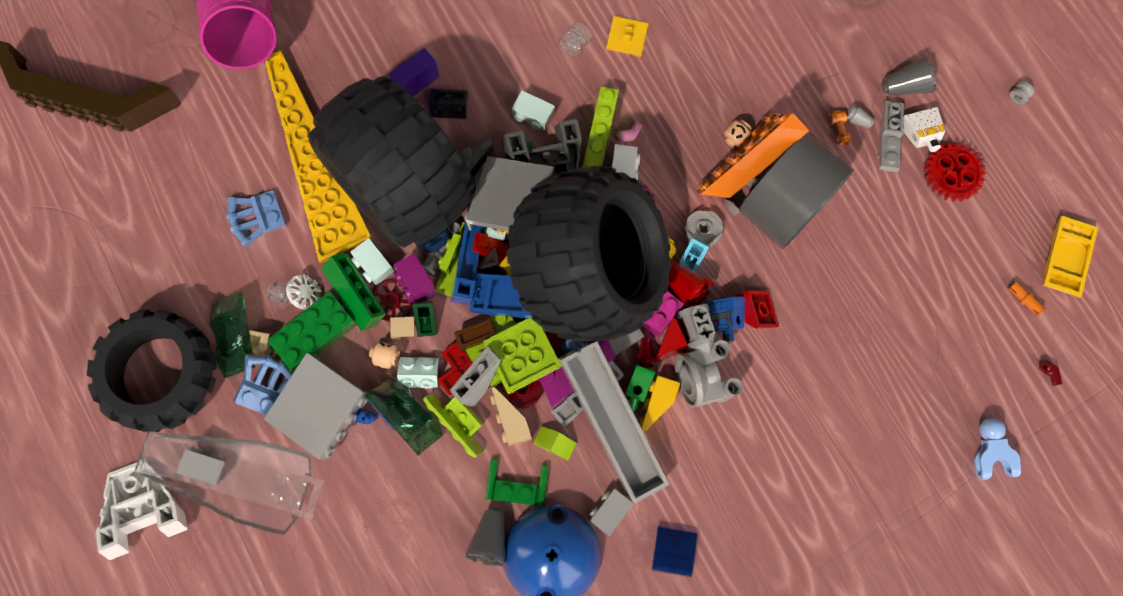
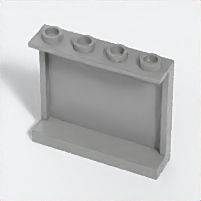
[465,156,555,231]
[264,353,370,460]

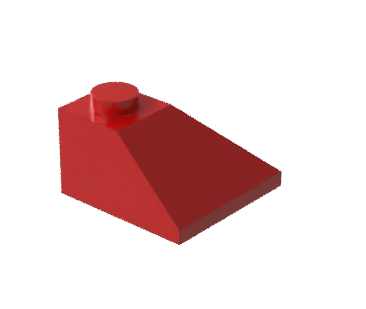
[733,290,779,329]

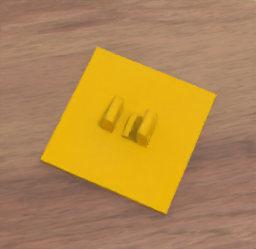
[606,16,649,56]

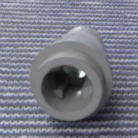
[847,105,875,129]

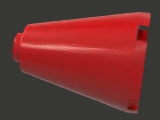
[668,260,714,309]

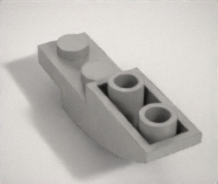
[877,101,904,172]

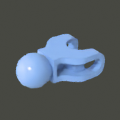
[974,417,1021,480]

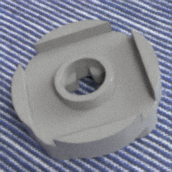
[684,210,723,247]

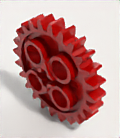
[923,142,986,202]

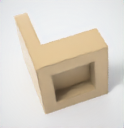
[391,317,415,340]
[246,330,272,356]

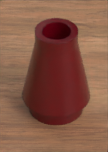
[636,338,656,368]

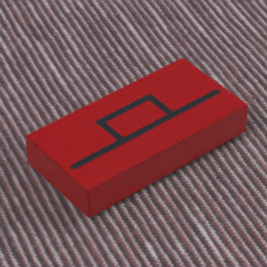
[472,232,509,263]

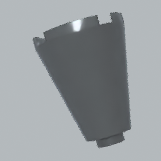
[882,56,937,96]
[465,507,506,566]

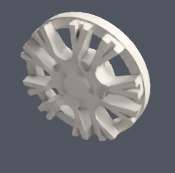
[286,274,322,310]

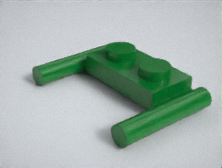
[485,460,549,506]

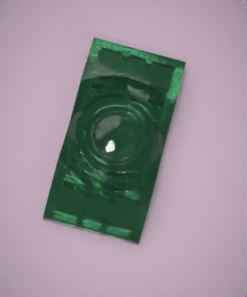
[209,292,255,378]
[365,377,443,456]

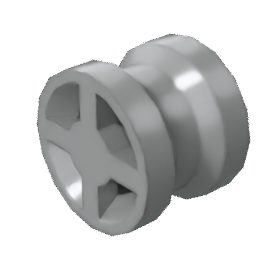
[1010,81,1035,105]

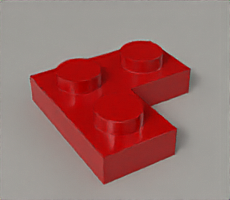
[437,341,473,396]

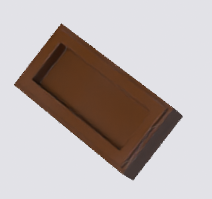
[454,318,496,351]

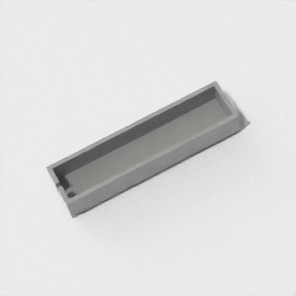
[558,341,669,504]

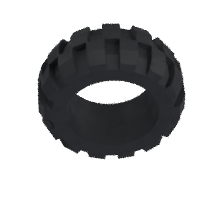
[86,309,217,432]

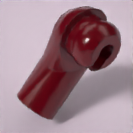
[1039,361,1063,386]

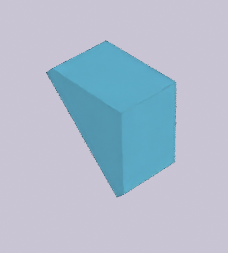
[679,237,710,271]

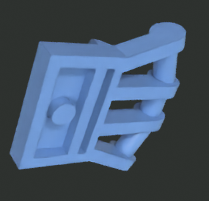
[226,190,287,248]
[233,354,294,415]

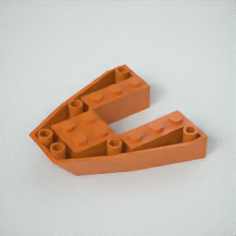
[697,113,809,198]

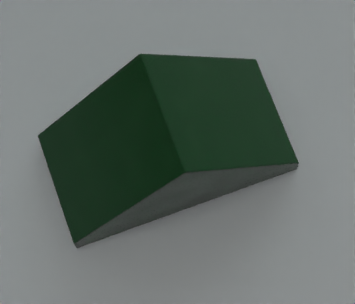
[412,301,437,337]

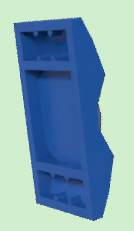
[469,274,532,318]

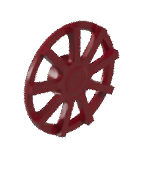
[372,280,413,322]

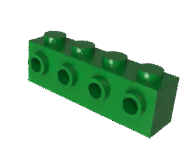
[321,252,386,331]

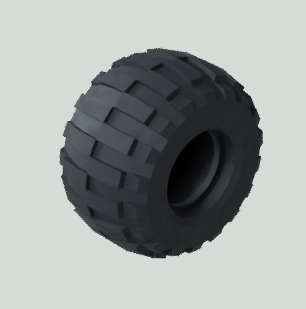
[308,76,474,248]
[507,166,671,342]

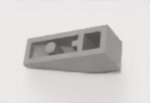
[450,346,501,407]

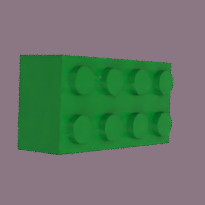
[267,291,357,372]

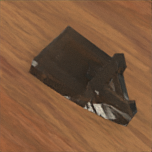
[480,247,502,275]

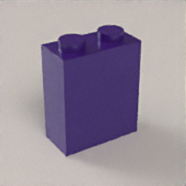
[389,48,440,96]

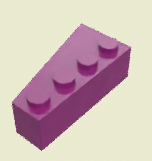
[539,340,617,409]

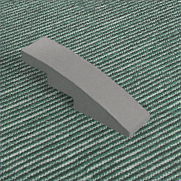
[551,361,624,428]

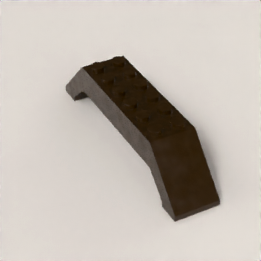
[0,41,181,132]

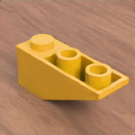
[638,376,680,433]

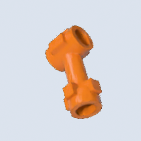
[829,110,851,146]

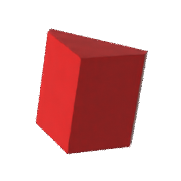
[655,318,687,362]

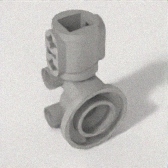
[675,304,743,408]

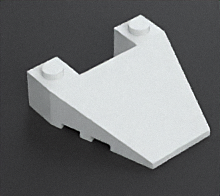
[96,459,188,560]

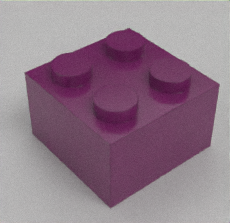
[393,253,436,303]

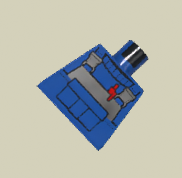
[703,297,745,342]

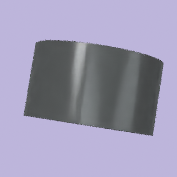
[739,132,855,250]

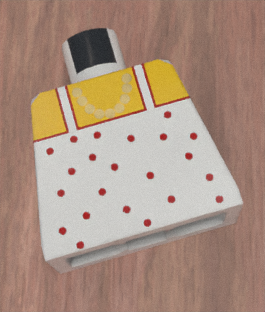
[903,107,945,152]

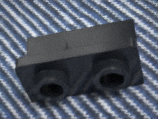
[429,89,468,119]

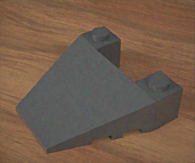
[501,119,582,175]

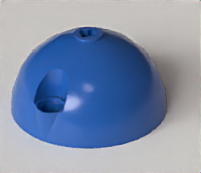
[503,505,601,596]

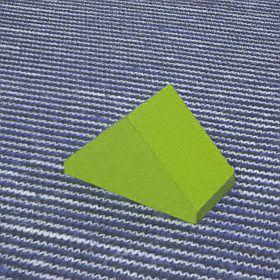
[533,426,577,461]

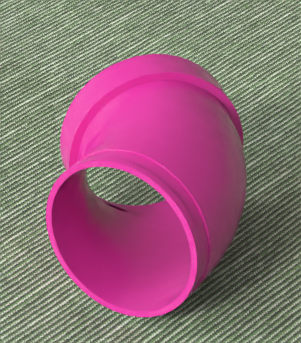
[196,0,277,70]

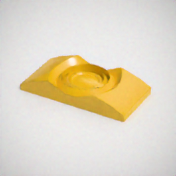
[1042,216,1098,298]

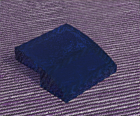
[651,527,697,577]

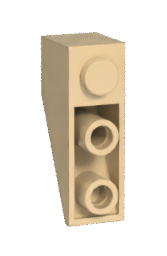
[490,387,532,447]

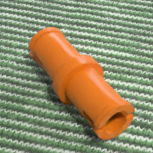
[1008,281,1046,317]

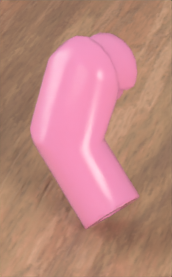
[616,122,642,142]

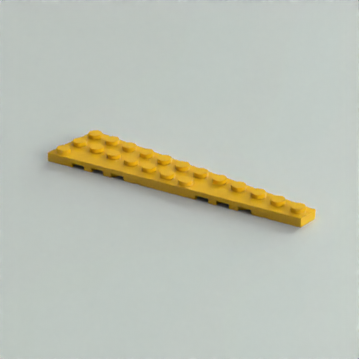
[265,50,372,264]

